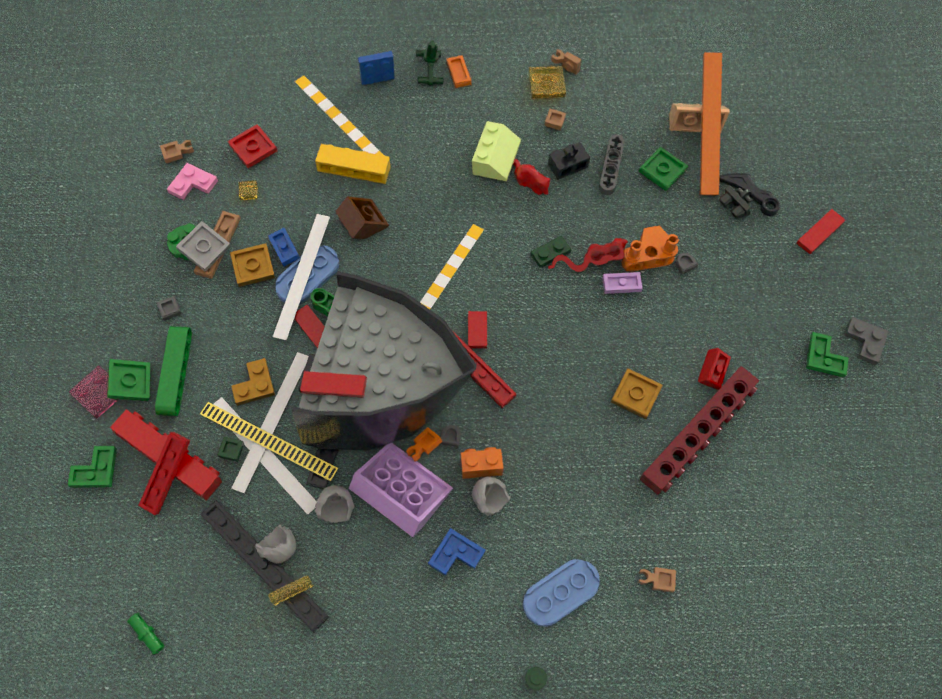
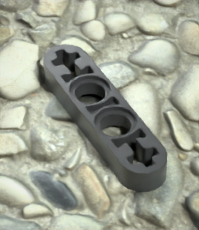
[599,134,625,195]

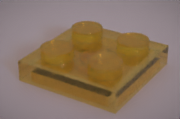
[529,66,566,99]

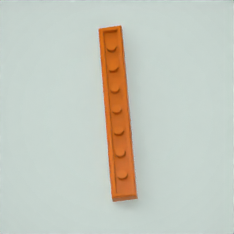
[700,52,722,196]

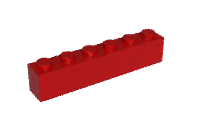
[110,409,222,501]

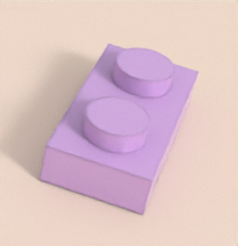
[602,272,643,294]

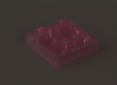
[69,365,118,419]

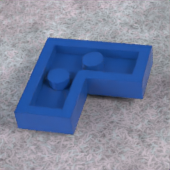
[428,528,486,576]

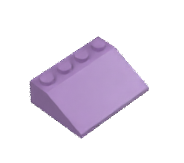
[349,443,453,537]

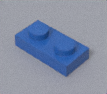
[268,228,300,266]

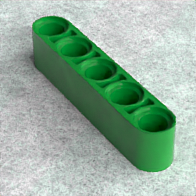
[155,326,192,416]

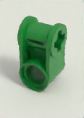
[311,288,335,317]

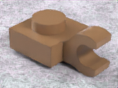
[551,49,582,75]

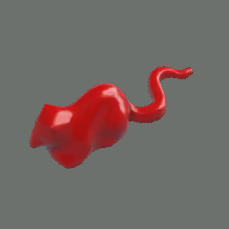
[513,158,550,195]
[548,238,628,272]

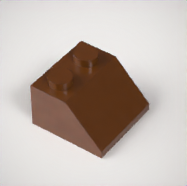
[335,196,389,239]

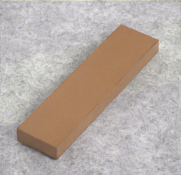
[194,211,241,279]

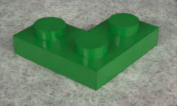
[806,332,849,377]
[68,446,117,488]

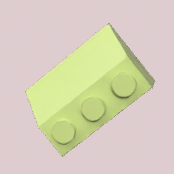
[472,121,521,181]

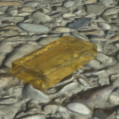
[268,575,314,606]

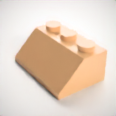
[669,103,730,133]

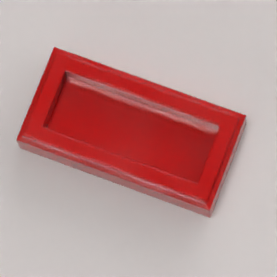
[468,311,487,348]

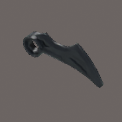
[719,173,780,216]

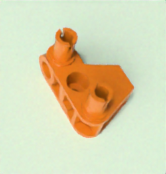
[622,226,679,272]

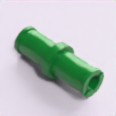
[127,612,165,655]

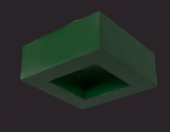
[217,437,244,462]

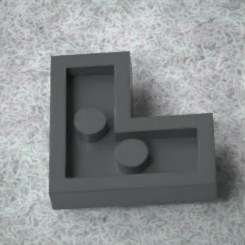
[845,317,889,365]

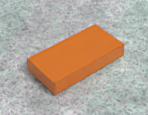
[446,55,472,88]

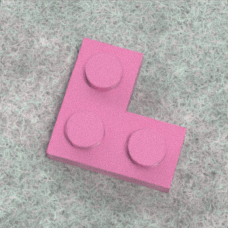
[167,163,218,200]

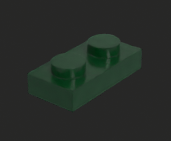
[530,235,571,268]

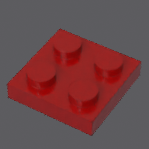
[228,124,277,169]

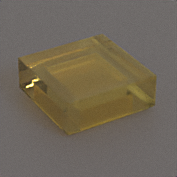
[238,180,258,200]

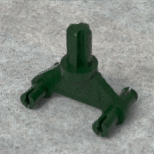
[416,41,443,86]

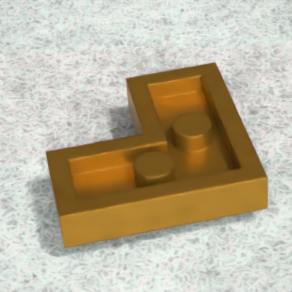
[231,358,275,406]

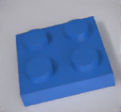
[358,51,395,85]

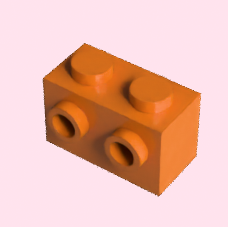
[461,447,503,479]

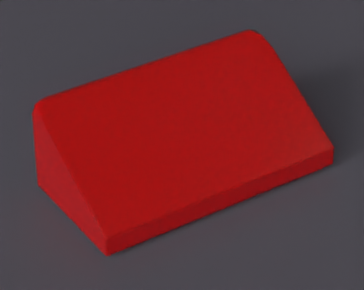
[698,348,731,390]

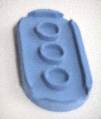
[276,245,339,304]
[523,559,600,626]

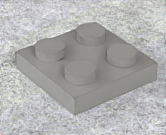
[176,221,231,272]

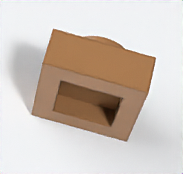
[544,109,566,131]

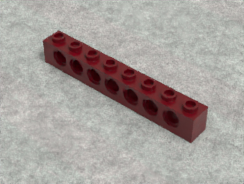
[639,366,760,495]

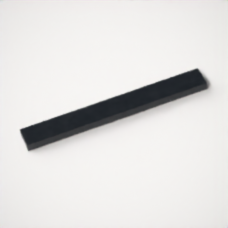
[200,500,329,633]

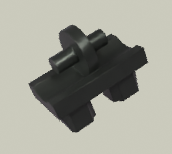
[719,185,752,219]

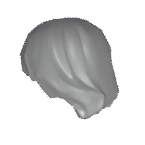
[472,476,510,516]
[315,485,354,523]
[255,525,297,564]

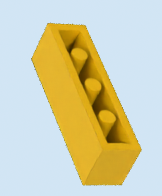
[315,144,390,184]

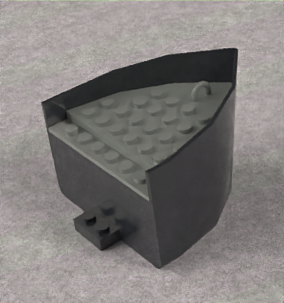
[291,271,477,451]

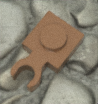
[160,140,194,163]
[638,567,676,593]

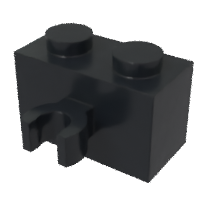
[548,142,590,180]

